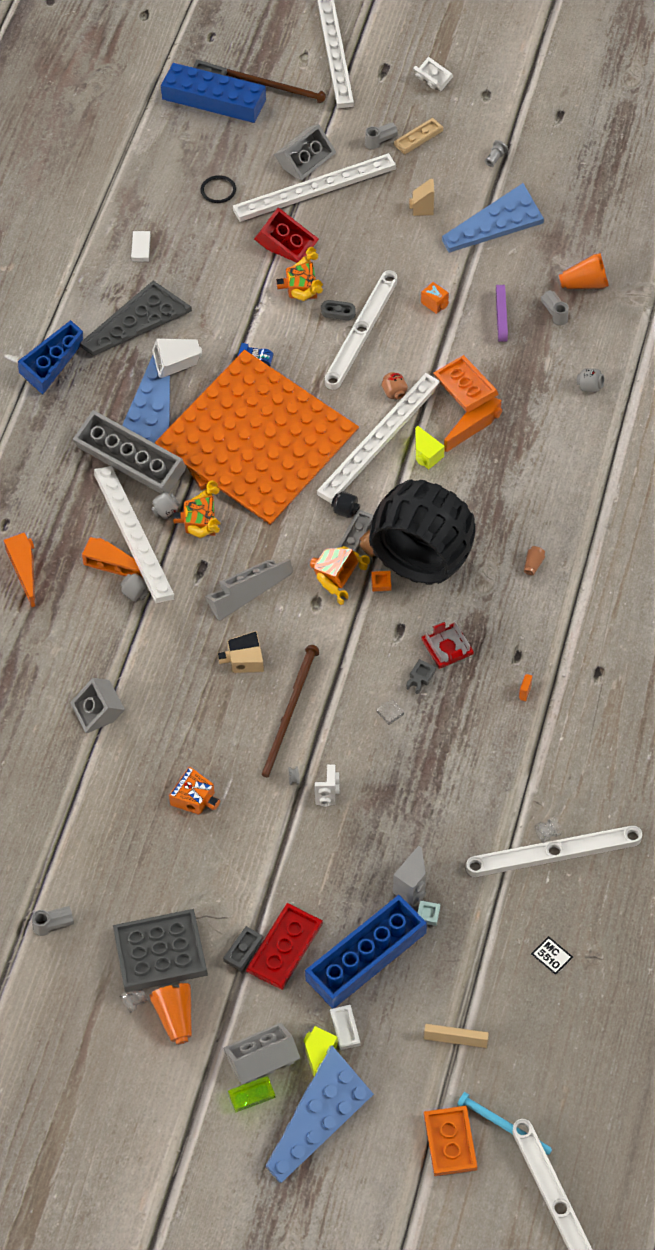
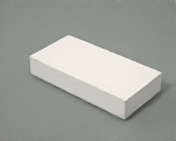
[131,231,151,262]
[330,1005,360,1050]

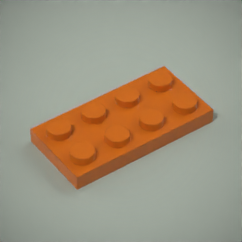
[433,355,499,413]

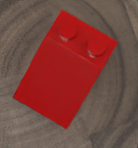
[254,207,319,263]

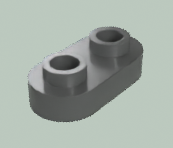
[321,300,356,321]

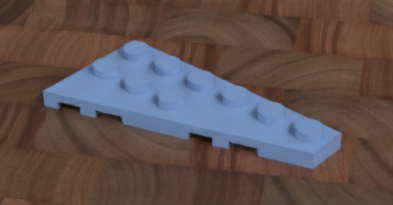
[442,183,544,253]
[122,355,170,443]
[265,1045,374,1183]

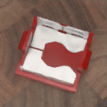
[422,621,474,669]

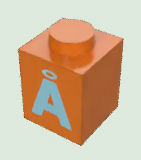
[421,282,449,314]

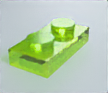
[228,1076,276,1113]

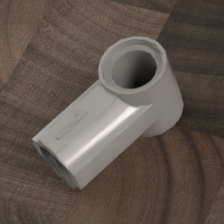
[365,122,398,149]
[541,290,569,325]
[32,906,74,936]

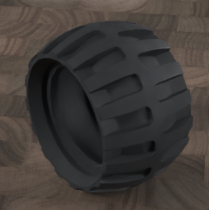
[369,479,476,585]

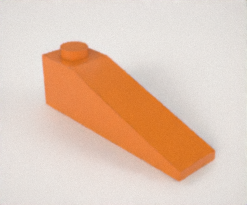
[444,397,502,452]
[4,532,35,607]
[82,537,143,578]

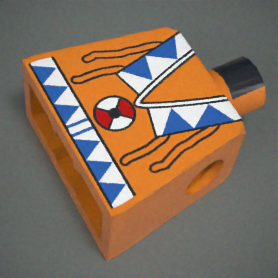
[169,767,220,814]

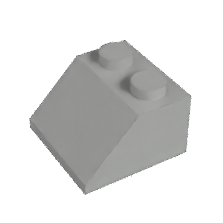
[70,678,125,733]
[393,846,426,907]

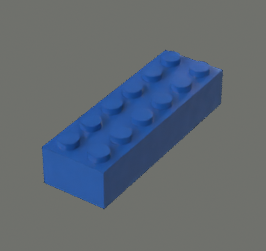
[161,63,266,123]
[305,895,427,1009]

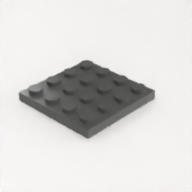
[113,909,208,993]

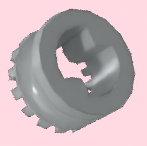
[288,766,299,785]

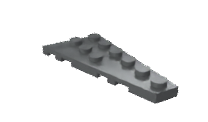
[80,280,192,356]

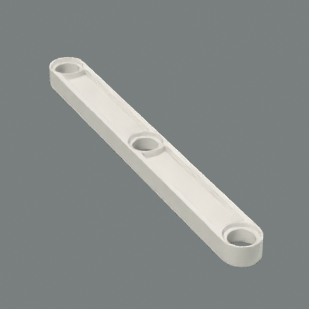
[325,270,397,390]
[466,826,642,877]
[512,1119,592,1250]

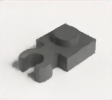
[406,659,436,694]

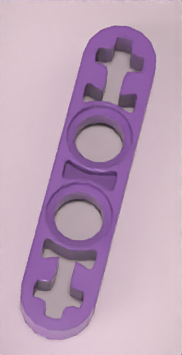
[496,285,508,342]

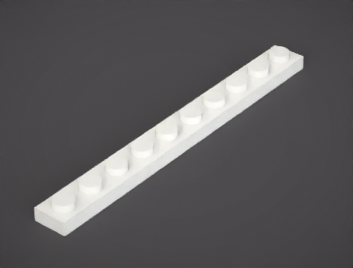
[317,0,354,109]
[233,153,396,222]
[317,373,440,504]
[94,466,174,603]

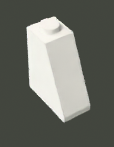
[152,339,202,378]

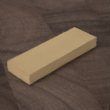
[394,118,443,155]
[424,1024,489,1048]

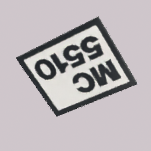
[531,936,573,975]

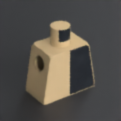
[218,631,264,673]

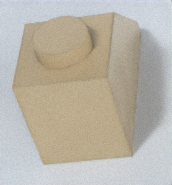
[409,179,434,216]

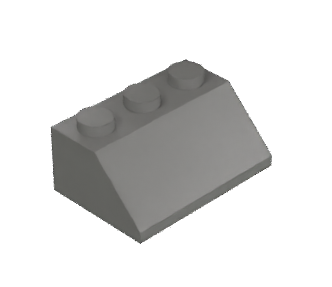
[274,124,336,181]
[223,1023,300,1084]

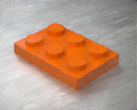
[424,1106,478,1176]

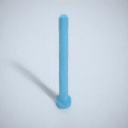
[457,1092,552,1155]

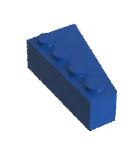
[18,320,83,395]

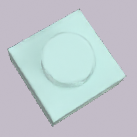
[418,901,440,926]

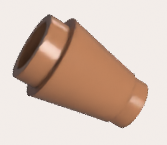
[524,546,545,575]

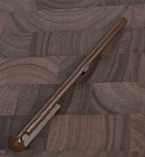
[226,69,326,103]
[262,645,319,778]

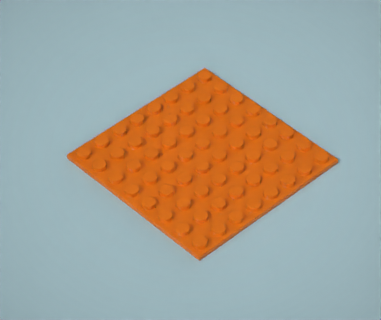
[155,349,359,525]

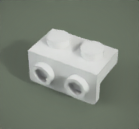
[413,57,453,91]
[315,765,340,807]

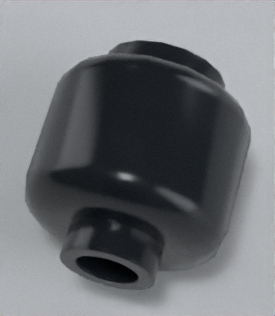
[331,491,360,518]

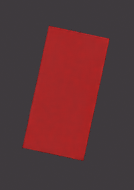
[246,903,323,990]

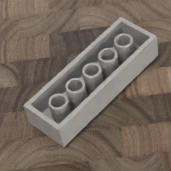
[73,410,187,494]

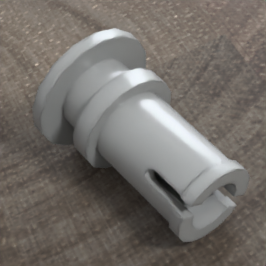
[485,140,508,167]

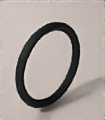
[200,175,236,203]

